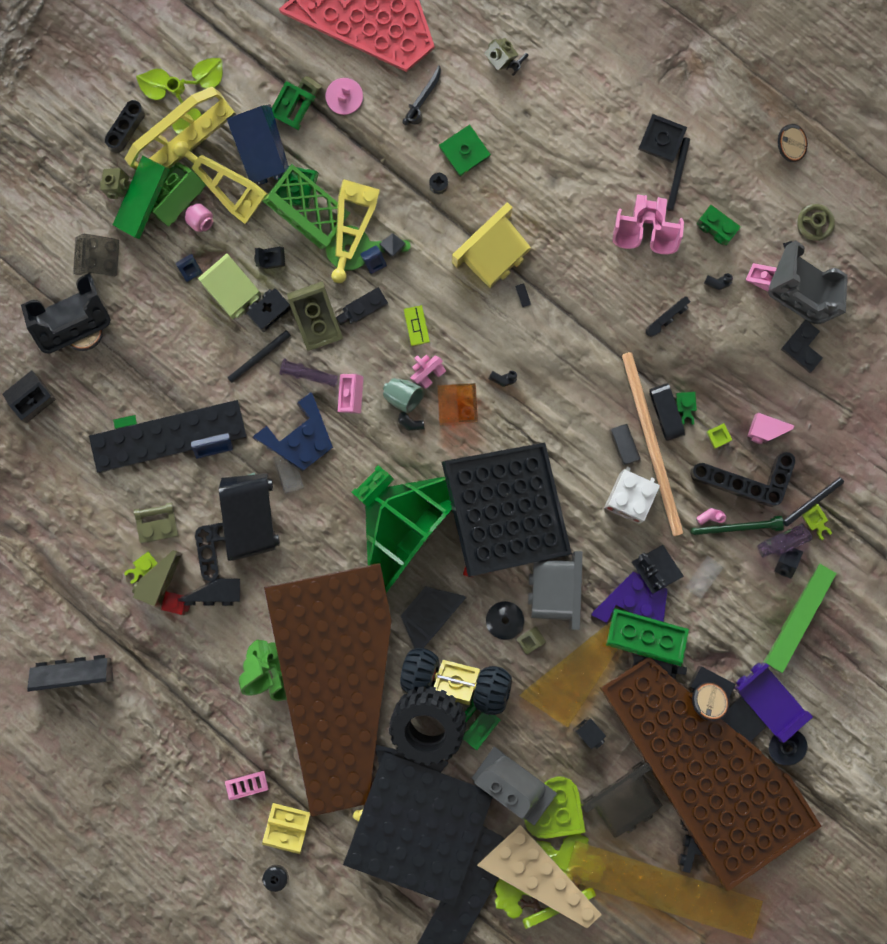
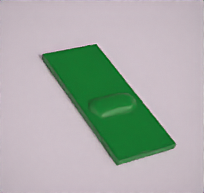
[113,415,137,429]

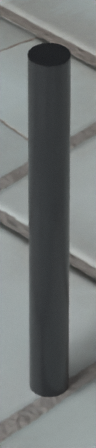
[666,137,690,211]
[227,330,291,383]
[782,477,844,527]

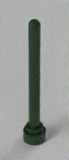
[690,515,784,535]

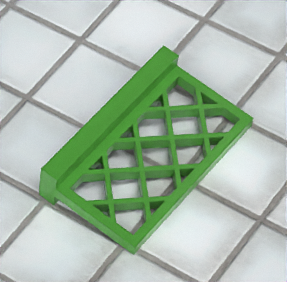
[263,164,350,249]

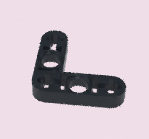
[195,522,225,581]

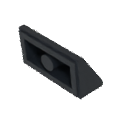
[609,424,641,466]

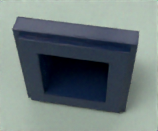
[360,246,387,274]
[176,254,203,282]

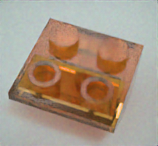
[437,383,478,426]

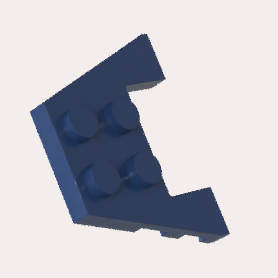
[252,392,333,472]

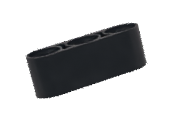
[105,100,145,153]
[649,383,685,441]

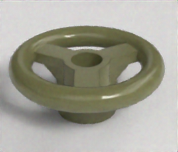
[797,204,835,241]

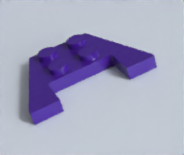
[591,572,668,623]

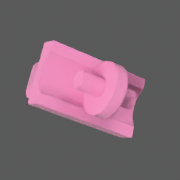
[410,355,446,389]

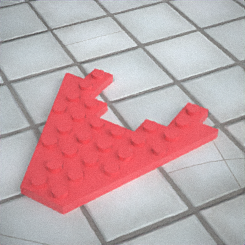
[279,0,435,72]

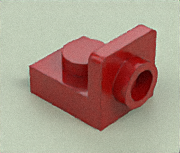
[161,591,190,615]

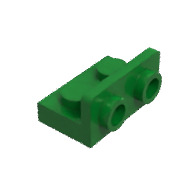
[696,205,741,246]

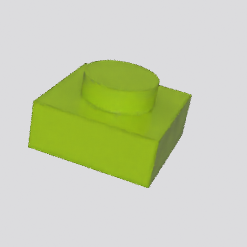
[706,423,732,449]

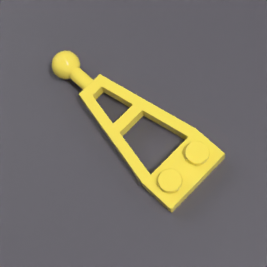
[174,142,268,224]
[331,179,380,283]

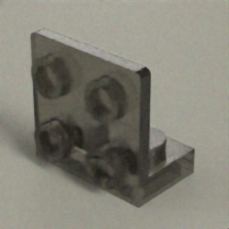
[73,233,119,277]

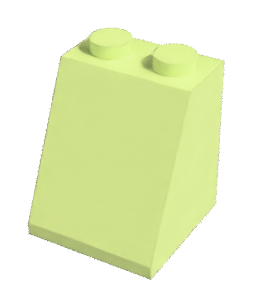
[198,254,261,319]

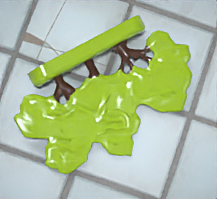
[495,833,606,929]

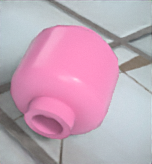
[185,204,213,232]

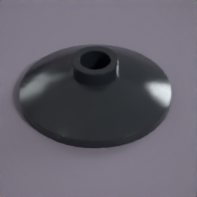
[486,601,524,640]
[769,731,808,766]

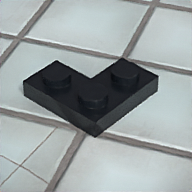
[781,320,823,373]

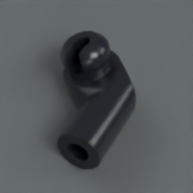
[704,273,733,290]
[488,371,518,387]
[398,412,425,431]

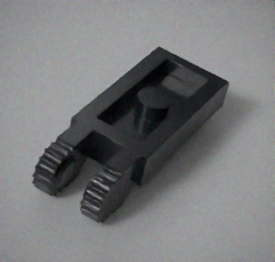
[645,296,691,337]

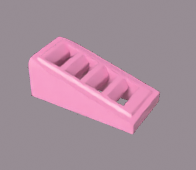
[225,771,269,801]

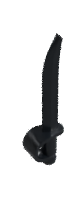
[402,65,441,125]

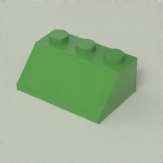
[151,162,206,227]

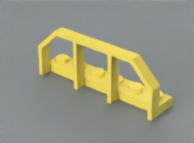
[124,87,236,169]

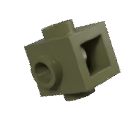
[484,38,519,70]
[100,168,129,199]

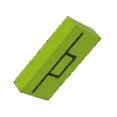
[404,305,430,347]

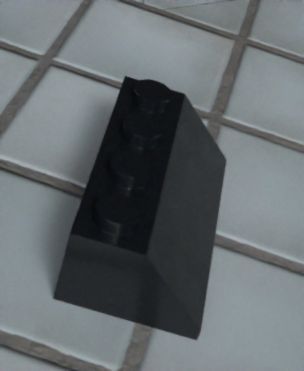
[27,655,114,692]

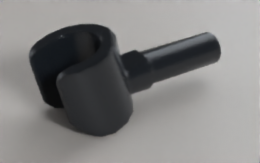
[506,53,529,76]

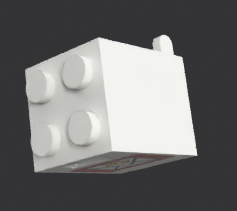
[604,466,660,524]

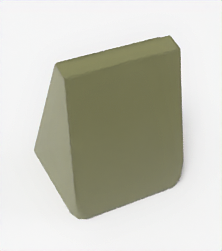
[298,76,322,100]
[517,626,546,655]

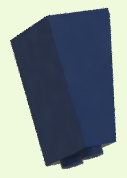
[227,104,289,186]

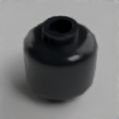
[262,865,289,892]

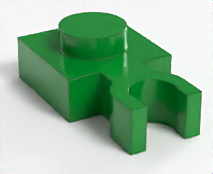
[675,392,697,425]

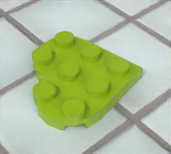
[524,776,585,839]

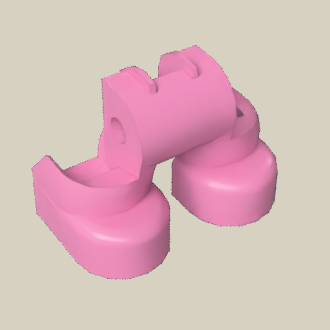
[612,195,684,255]

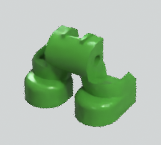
[238,640,287,701]

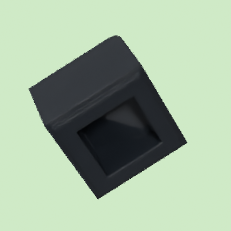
[379,233,406,259]

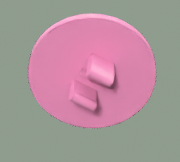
[326,78,363,115]

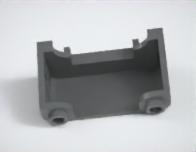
[768,240,848,324]

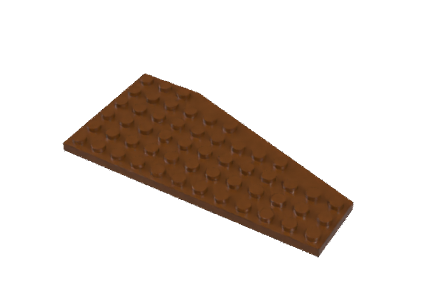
[264,563,392,817]
[600,657,822,891]

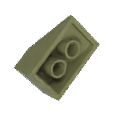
[287,281,343,351]
[132,550,182,607]

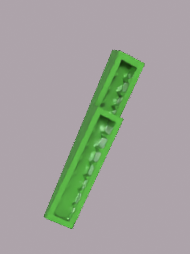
[763,564,837,673]

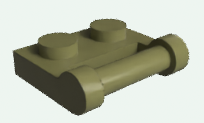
[134,502,179,544]

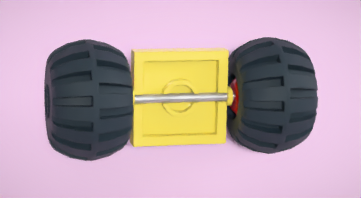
[400,648,512,715]

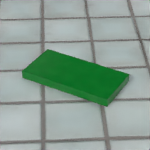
[113,155,170,239]
[606,608,689,666]

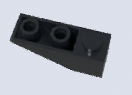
[178,578,240,606]

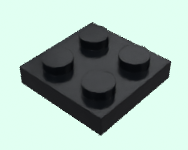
[638,113,687,163]

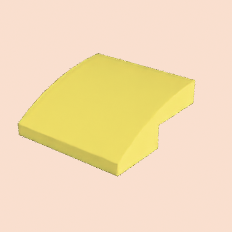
[262,803,310,854]

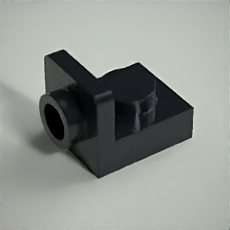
[774,544,803,579]

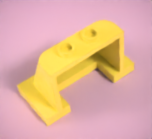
[452,202,531,288]

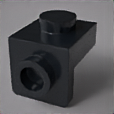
[254,246,285,269]

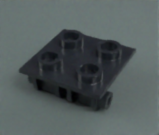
[632,545,684,594]

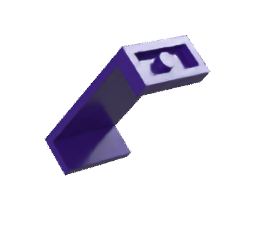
[734,663,813,743]

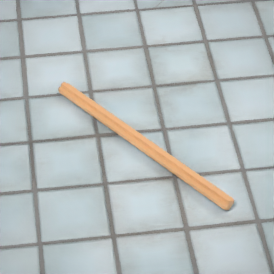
[622,352,683,536]

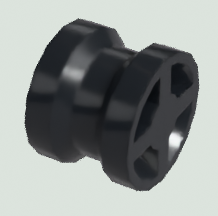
[429,172,448,195]

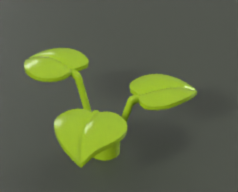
[136,58,223,134]

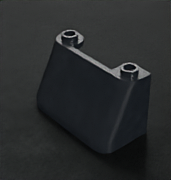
[21,273,111,354]
[219,473,280,561]

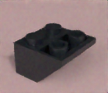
[2,370,56,423]

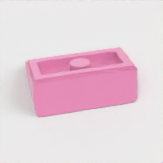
[337,374,363,414]

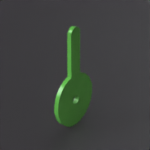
[326,226,411,271]

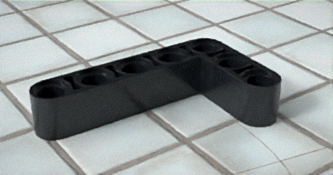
[690,452,795,507]

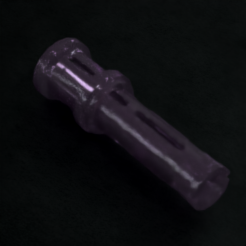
[279,358,338,388]

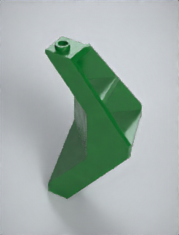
[365,477,452,594]

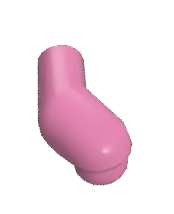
[696,508,726,525]

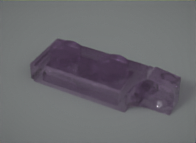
[757,523,813,558]

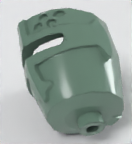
[383,378,425,414]

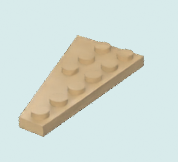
[477,825,602,928]

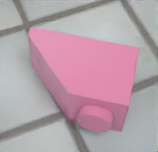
[746,263,776,291]
[748,413,794,444]

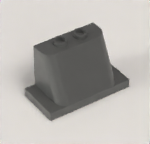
[528,551,583,630]
[471,747,558,826]

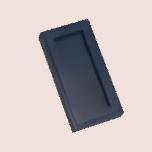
[191,433,233,459]

